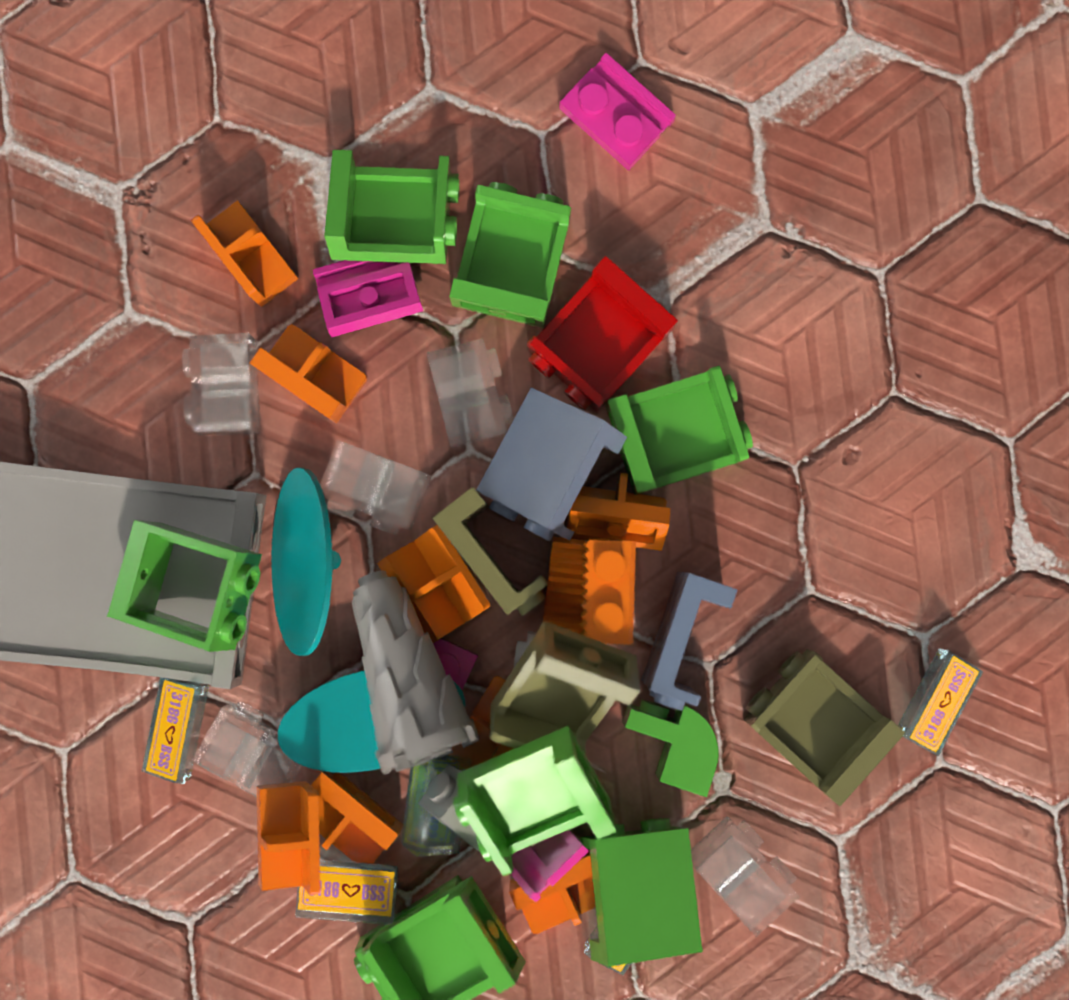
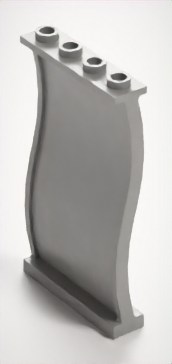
[0,462,267,689]

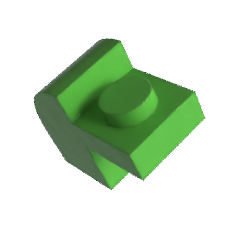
[622,700,719,798]

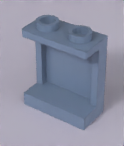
[476,387,627,541]
[641,572,738,711]

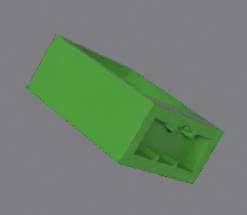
[107,520,262,652]

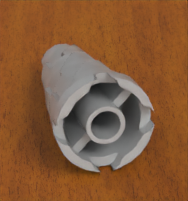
[352,571,480,774]

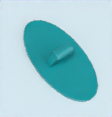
[271,468,341,656]
[277,670,466,773]

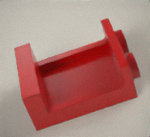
[527,256,678,413]

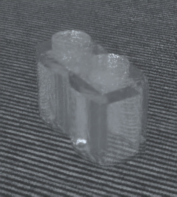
[182,333,260,436]
[427,338,514,449]
[320,440,431,535]
[192,702,303,797]
[691,816,800,937]

